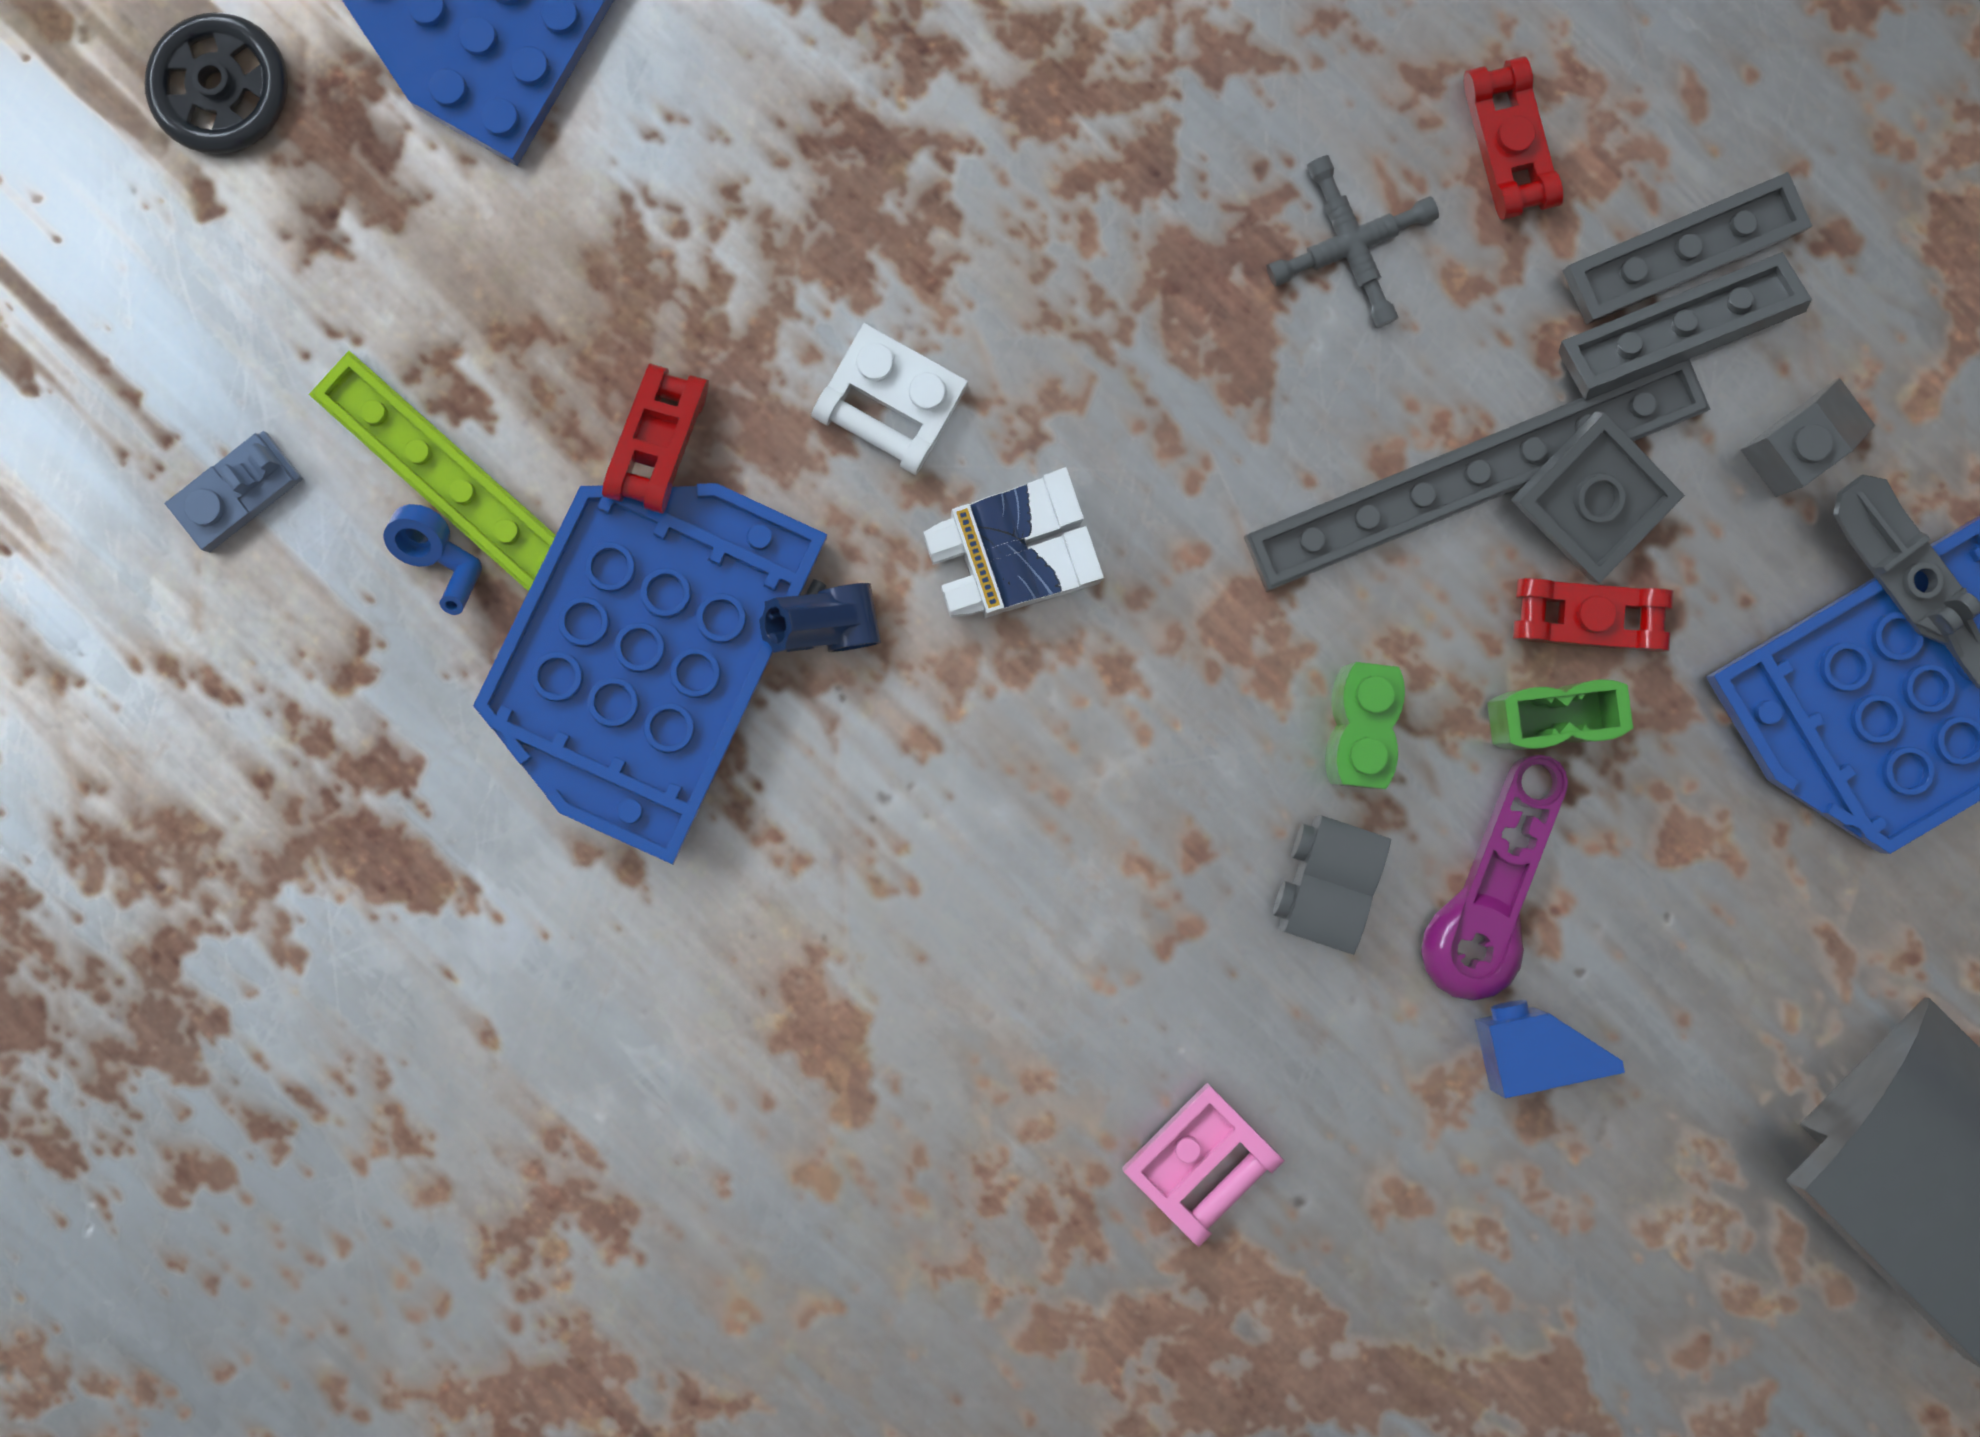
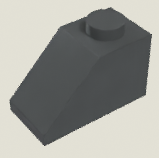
[1741,378,1876,497]

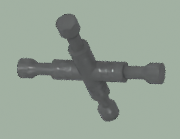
[1266,155,1439,328]

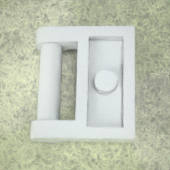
[811,323,968,475]

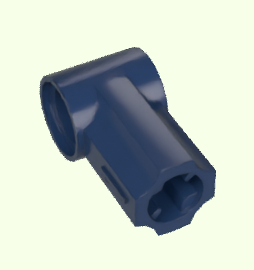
[759,583,881,653]

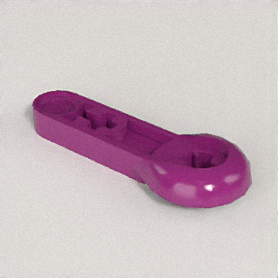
[1421,755,1568,1001]

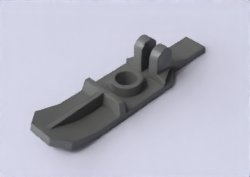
[1833,475,1980,689]

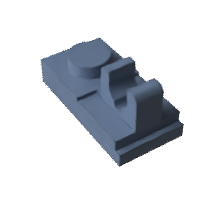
[164,431,303,553]

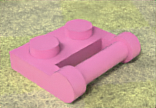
[1122,1083,1285,1247]

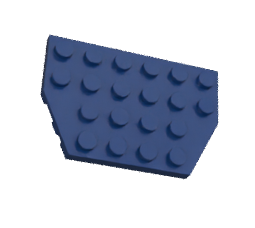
[342,0,614,166]
[473,483,827,865]
[1706,515,1980,854]

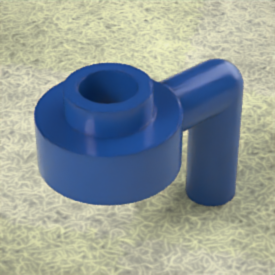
[383,504,482,615]

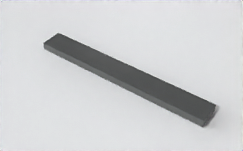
[1244,359,1711,592]

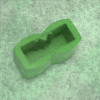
[1325,662,1405,789]
[1487,679,1633,750]

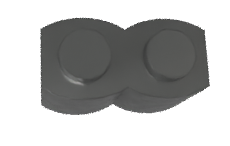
[1273,816,1391,955]

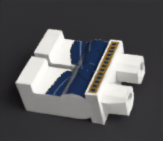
[923,467,1104,619]

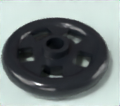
[144,12,288,154]

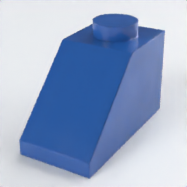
[1475,1000,1625,1099]

